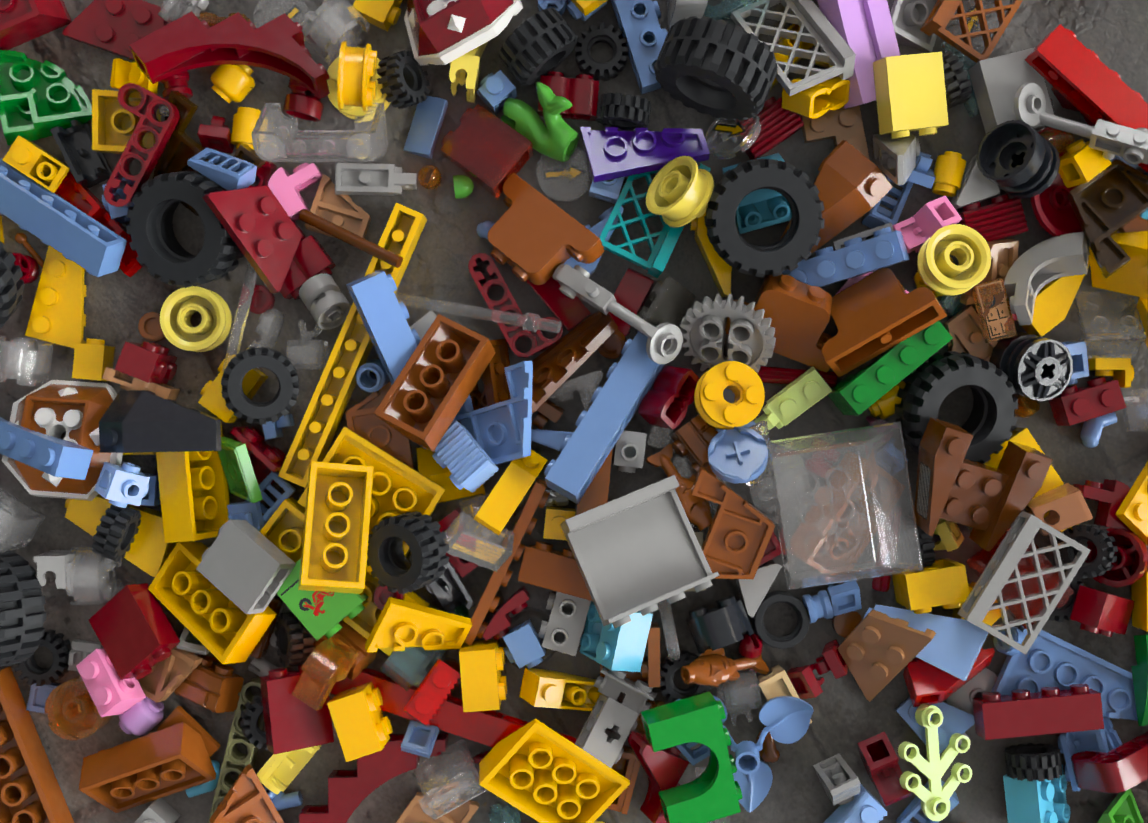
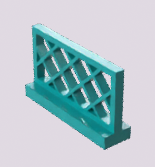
[599,164,711,278]

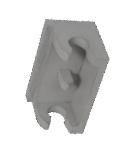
[34,549,82,589]

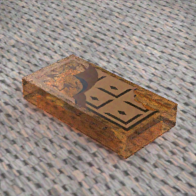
[971,278,1017,343]

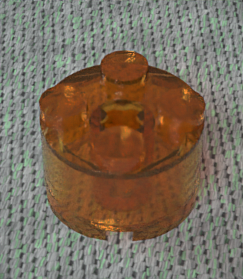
[45,675,114,740]

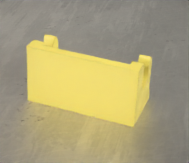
[449,54,480,103]
[256,745,322,795]

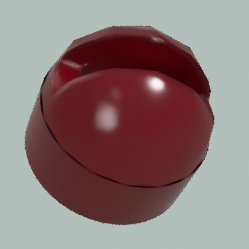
[738,633,763,659]

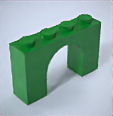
[827,321,953,416]
[640,691,742,823]

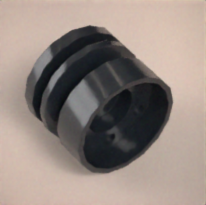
[976,120,1060,198]
[989,332,1073,401]

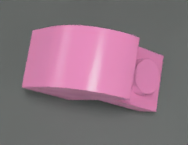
[268,163,323,221]
[892,196,962,253]

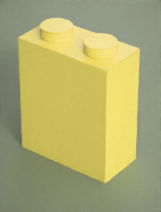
[873,52,949,139]

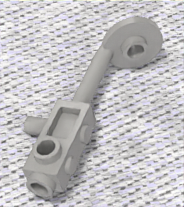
[1013,83,1148,164]
[553,264,683,364]

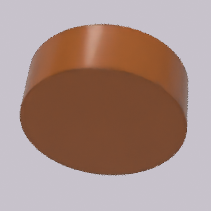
[138,312,166,342]

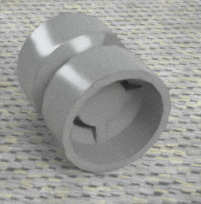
[299,274,351,330]

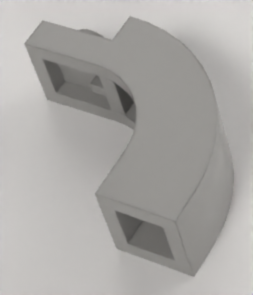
[1004,232,1089,325]

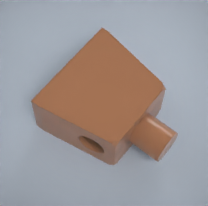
[1014,483,1093,536]

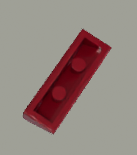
[526,276,591,332]

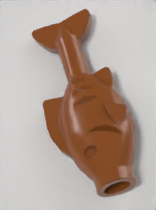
[646,444,713,531]
[681,648,769,687]

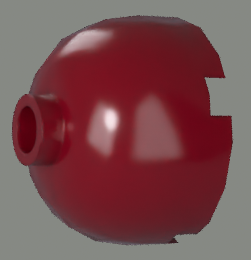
[1084,528,1148,588]

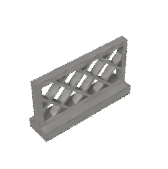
[731,0,856,96]
[957,511,1091,655]

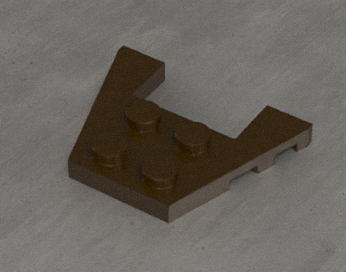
[153,91,267,216]
[1067,158,1148,278]

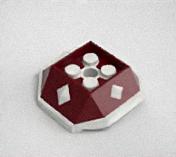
[404,0,523,66]

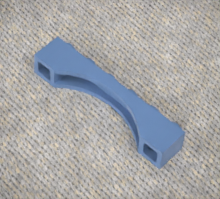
[0,417,94,480]

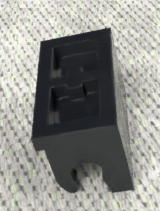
[50,120,113,188]
[425,562,475,615]

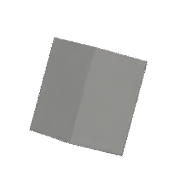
[890,0,938,53]

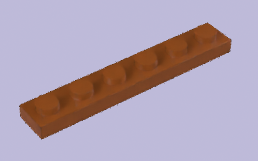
[464,478,550,646]

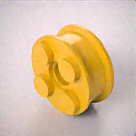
[337,41,377,112]
[694,361,765,430]

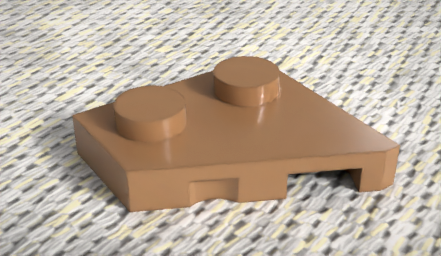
[102,367,180,400]

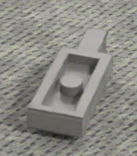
[335,163,417,196]

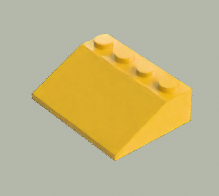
[297,427,446,557]
[479,719,630,823]

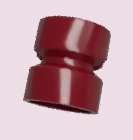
[282,78,326,122]

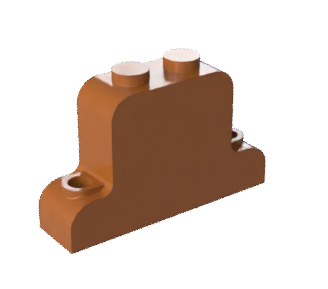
[487,172,605,285]
[822,268,947,377]
[725,274,833,373]

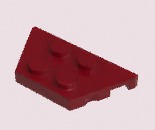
[62,0,167,62]
[202,185,302,293]

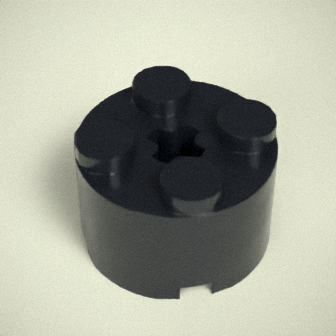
[686,595,754,654]

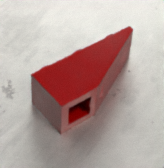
[903,648,995,707]

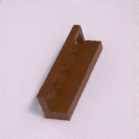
[470,339,511,410]

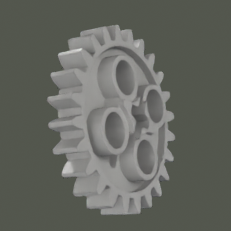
[680,293,776,373]

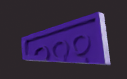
[580,127,710,183]

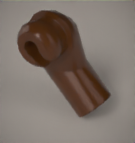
[756,725,780,763]

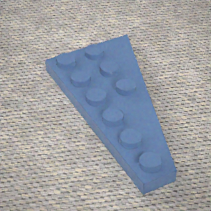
[991,624,1138,721]

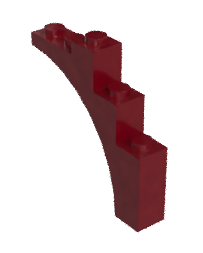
[129,11,330,99]

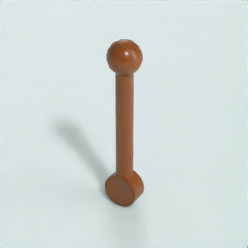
[15,232,44,269]

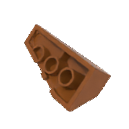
[780,140,893,253]

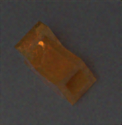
[292,637,359,710]

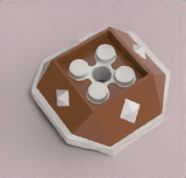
[2,380,123,501]

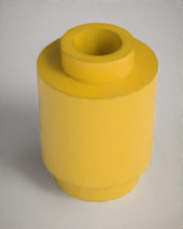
[231,107,263,150]
[932,151,967,197]
[868,380,906,420]

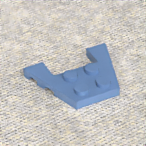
[455,360,533,465]

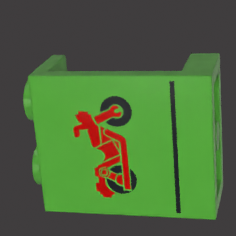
[277,559,369,641]

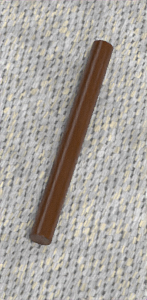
[299,209,403,268]

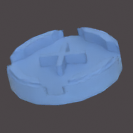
[708,426,768,484]

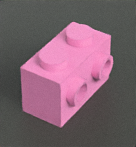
[76,648,146,717]

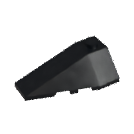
[99,390,221,453]

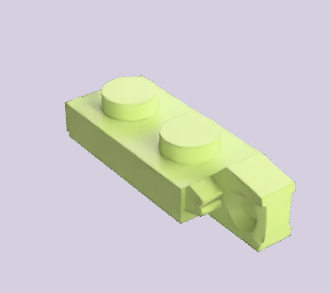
[754,367,832,434]

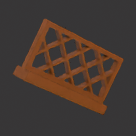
[920,0,1023,63]

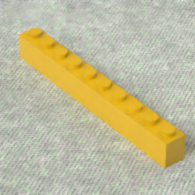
[278,203,427,488]

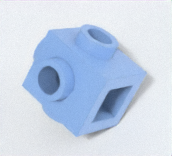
[94,462,150,508]

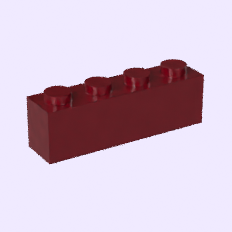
[972,684,1104,740]

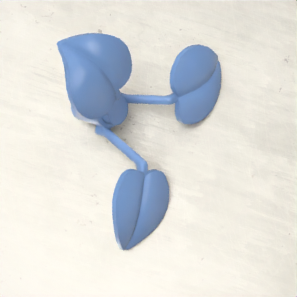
[712,695,814,813]

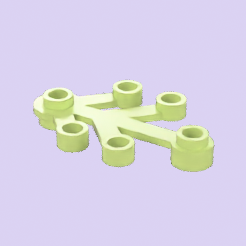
[898,703,972,821]

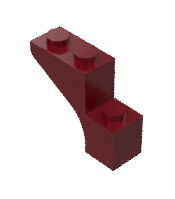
[628,731,690,823]

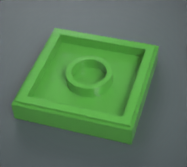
[217,436,263,503]

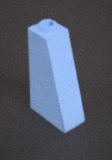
[863,604,990,681]

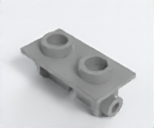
[594,667,657,715]

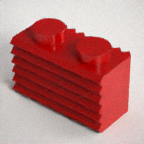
[403,659,461,726]

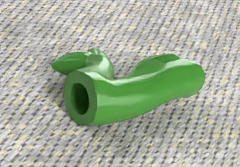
[501,82,579,162]

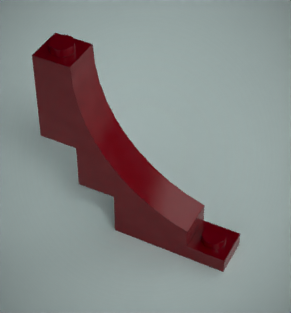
[299,733,448,823]

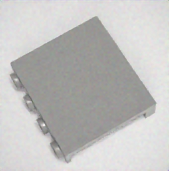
[560,475,720,628]

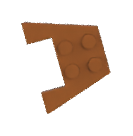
[691,467,775,580]

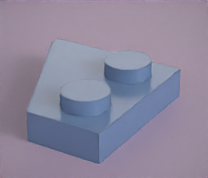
[895,697,975,754]

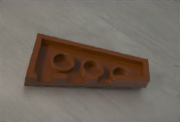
[532,310,618,414]

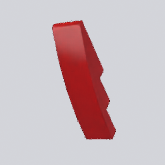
[55,171,143,277]

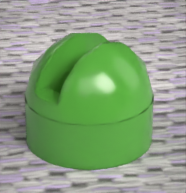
[453,175,474,199]

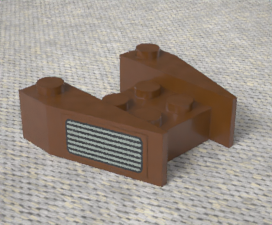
[913,417,1053,552]

